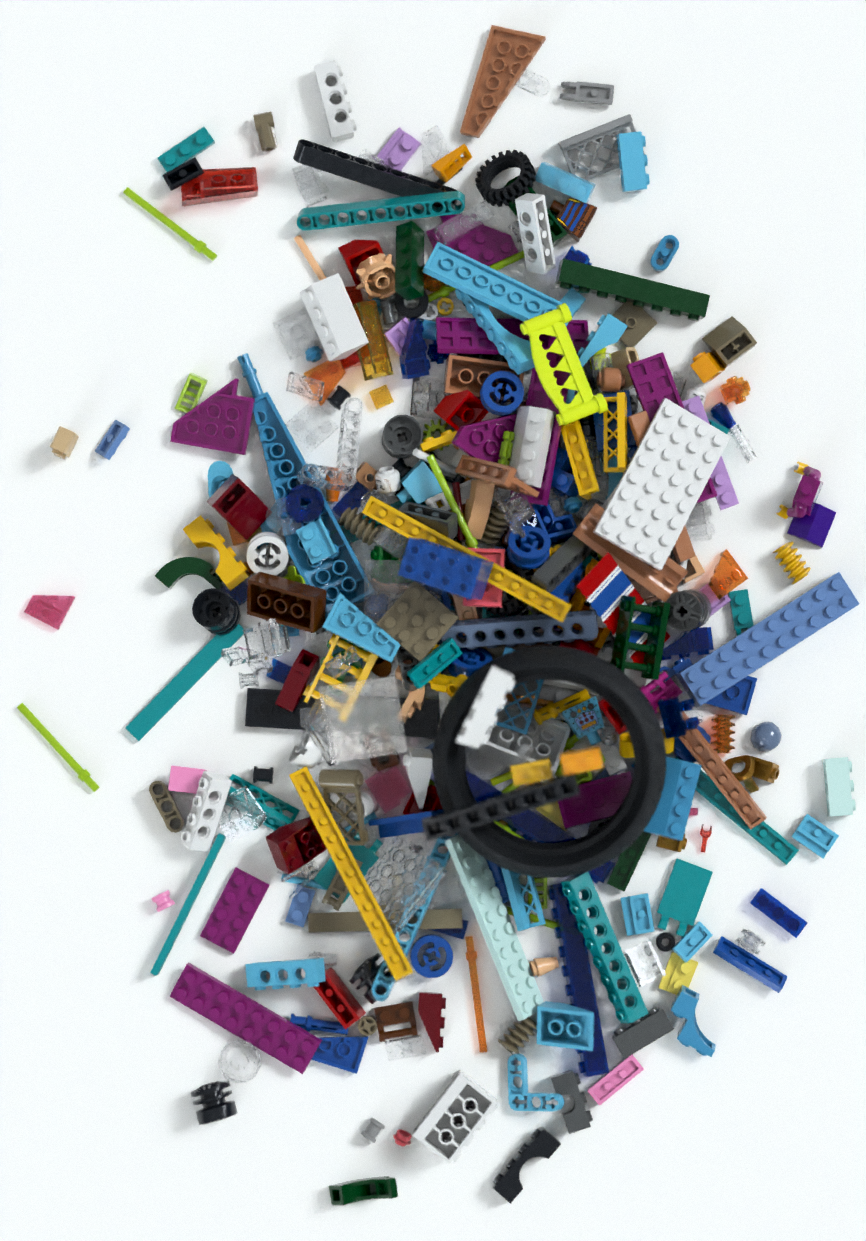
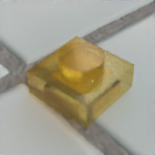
[369,384,394,410]

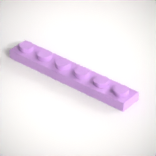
[682,396,739,511]

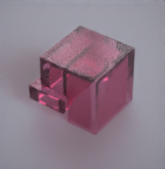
[365,766,412,814]

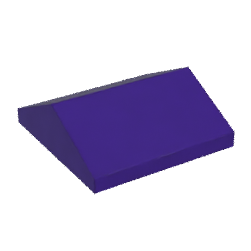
[787,503,837,548]

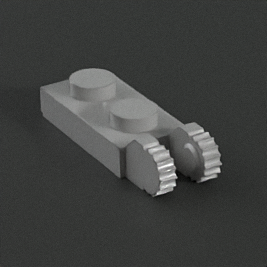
[560,81,614,105]

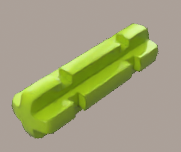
[498,431,515,466]

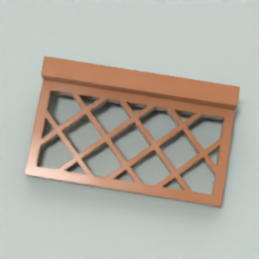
[455,455,539,498]

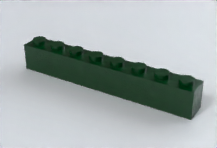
[555,258,710,321]

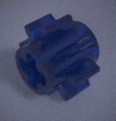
[427,341,450,364]

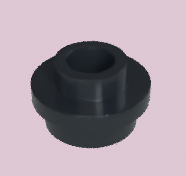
[656,932,675,952]

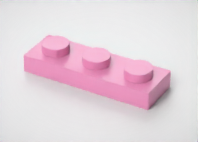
[587,1054,644,1106]

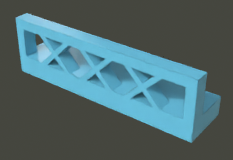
[501,867,546,931]

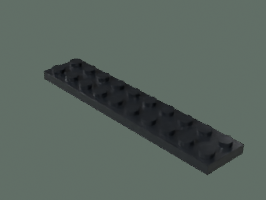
[245,688,439,738]

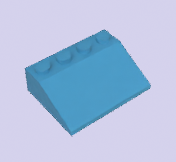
[643,757,702,841]

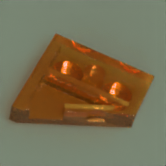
[303,360,346,406]

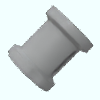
[361,1117,386,1143]

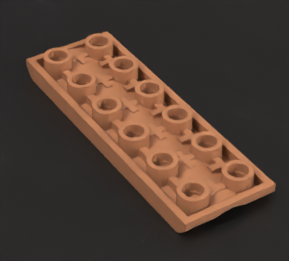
[572,503,689,602]

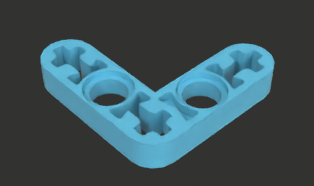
[507,1054,564,1112]

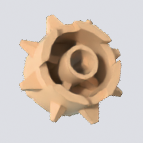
[356,253,396,300]

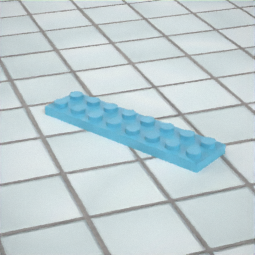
[422,242,575,338]

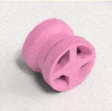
[151,890,175,912]

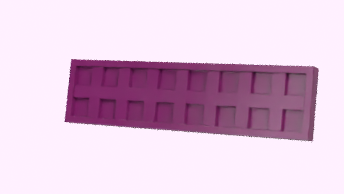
[435,317,589,354]
[509,349,571,506]
[626,352,718,504]
[169,962,322,1074]

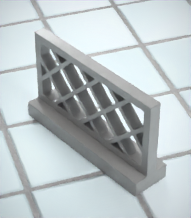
[558,114,645,180]

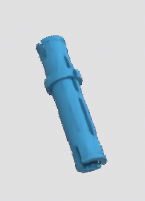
[237,353,264,398]

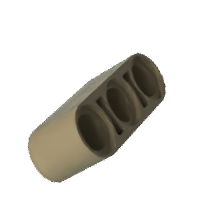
[149,781,185,833]

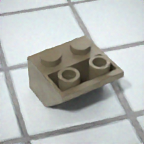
[702,316,757,369]

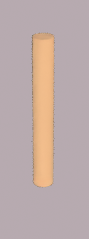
[294,235,327,280]

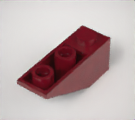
[275,649,320,712]
[418,991,446,1053]

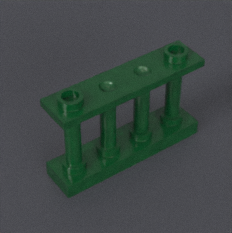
[610,596,670,680]

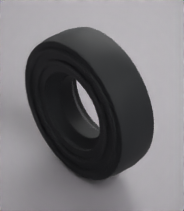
[394,290,429,319]

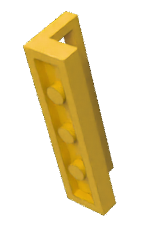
[603,392,628,473]
[561,420,600,500]

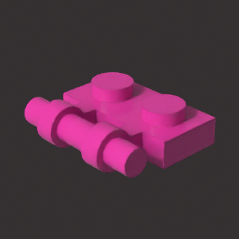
[639,671,683,714]

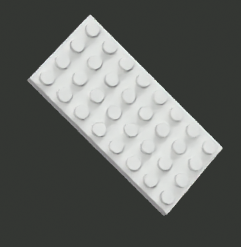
[593,398,731,571]

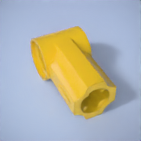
[430,674,468,698]

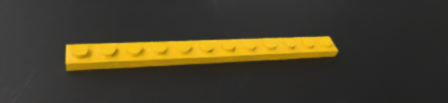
[362,496,572,622]
[289,766,413,982]

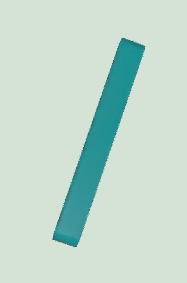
[297,191,465,231]

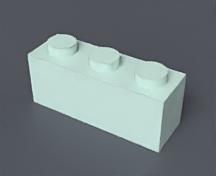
[822,757,856,817]

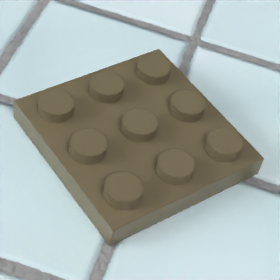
[377,581,459,661]

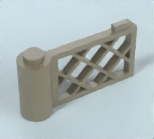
[319,769,369,845]

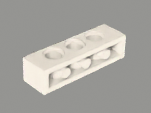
[313,60,357,142]
[515,193,556,274]
[181,771,232,851]

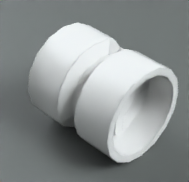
[344,789,378,821]

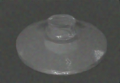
[266,497,304,536]

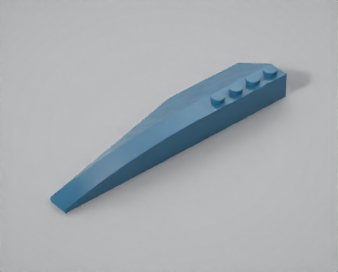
[253,392,377,619]

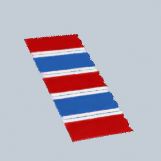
[576,552,671,664]

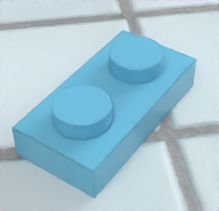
[672,921,713,963]

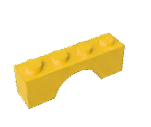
[183,515,249,591]

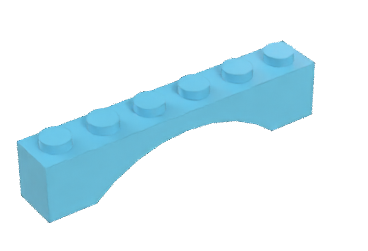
[455,289,535,375]
[566,313,628,404]

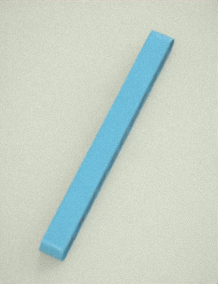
[372,833,458,1002]

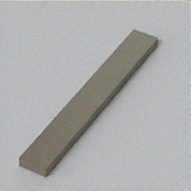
[308,908,463,933]

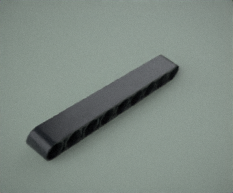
[293,139,458,207]

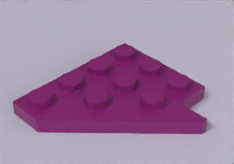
[426,214,519,266]
[170,378,255,455]
[451,413,517,463]

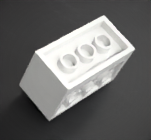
[412,1070,498,1165]

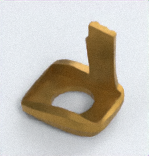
[724,755,759,793]

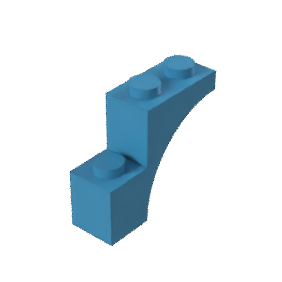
[671,985,716,1057]

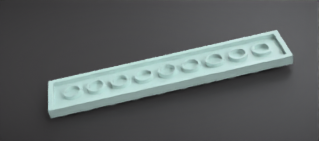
[445,834,544,1021]

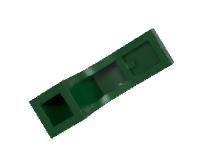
[155,557,224,590]
[329,1176,398,1205]

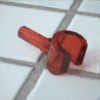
[700,824,712,852]

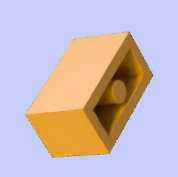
[690,351,725,383]
[560,745,603,775]

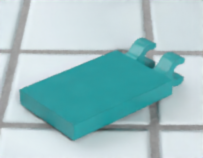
[313,832,383,903]
[656,858,713,937]

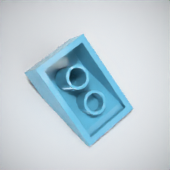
[537,1001,594,1051]

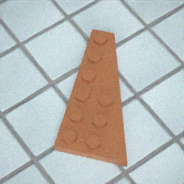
[460,25,546,138]

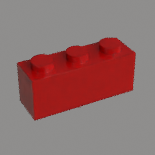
[314,967,366,1030]

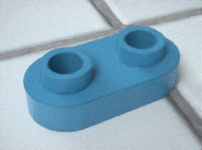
[650,235,679,272]

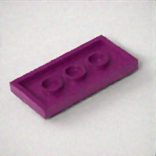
[558,771,632,829]
[200,867,270,954]

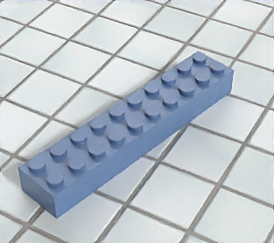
[676,572,859,708]

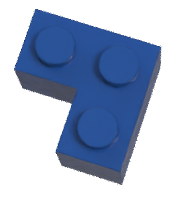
[550,447,579,498]
[523,502,577,548]

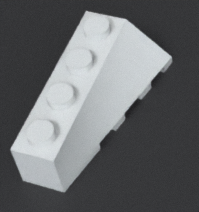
[456,665,515,749]

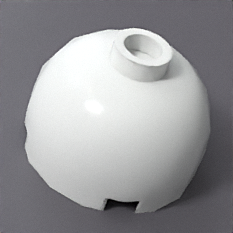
[289,730,325,769]

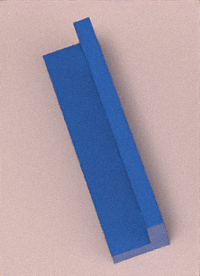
[368,810,444,838]

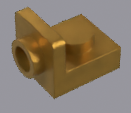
[752,757,780,783]
[656,834,687,853]

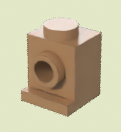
[352,461,377,491]

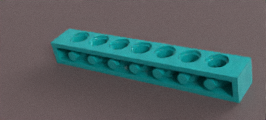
[561,872,649,1024]

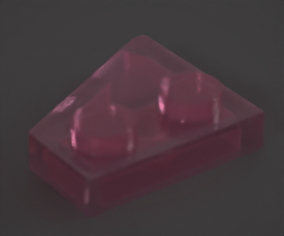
[24,595,76,630]

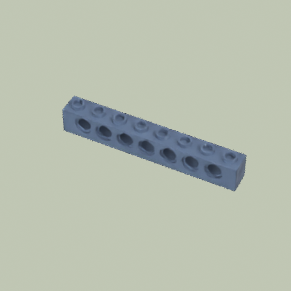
[442,610,598,650]

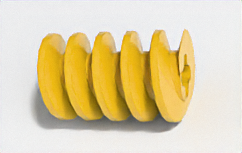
[772,541,811,585]

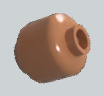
[596,367,625,392]

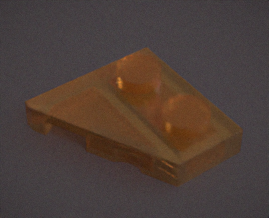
[708,549,748,600]

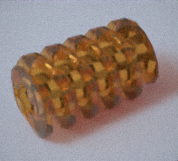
[711,714,736,754]

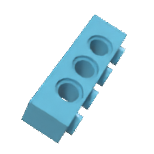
[245,958,326,991]

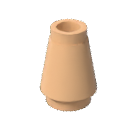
[529,956,559,977]

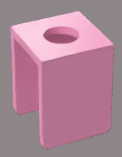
[168,766,207,794]

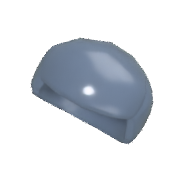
[750,721,782,752]

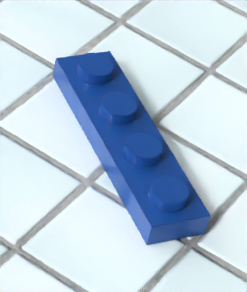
[713,936,788,993]

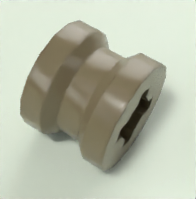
[358,1015,377,1036]

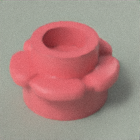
[393,1129,412,1147]

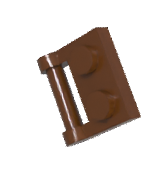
[374,1001,418,1042]

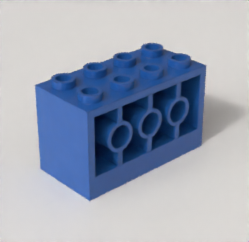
[398,538,494,600]

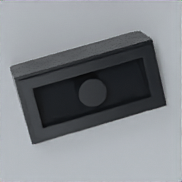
[162,157,204,191]

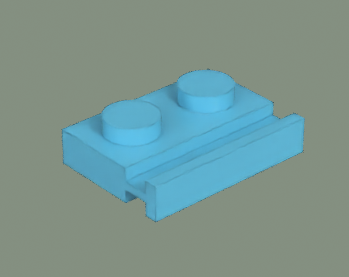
[296,518,338,565]
[791,814,839,859]
[620,893,655,936]

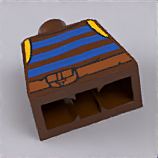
[549,197,598,242]

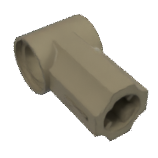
[253,111,277,151]

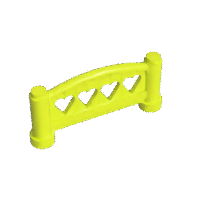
[520,303,608,425]

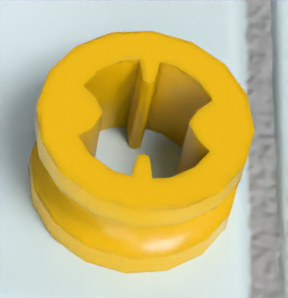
[437,297,454,316]

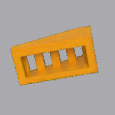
[431,144,472,183]

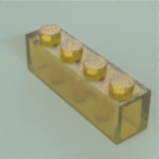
[353,300,394,381]

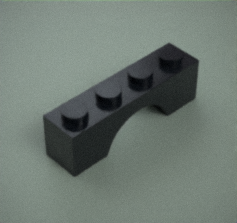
[492,1127,561,1204]

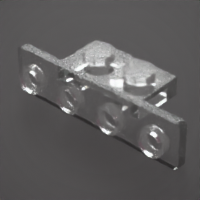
[493,486,535,538]

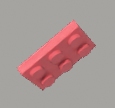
[463,548,506,608]

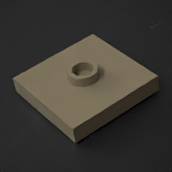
[612,301,658,347]

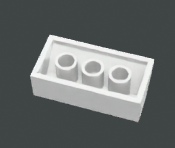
[300,273,369,362]
[508,406,555,488]

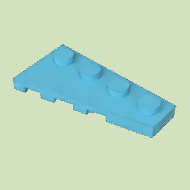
[322,593,401,663]

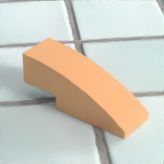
[464,480,495,540]

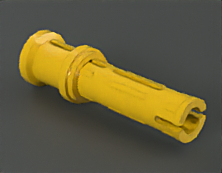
[533,689,590,726]

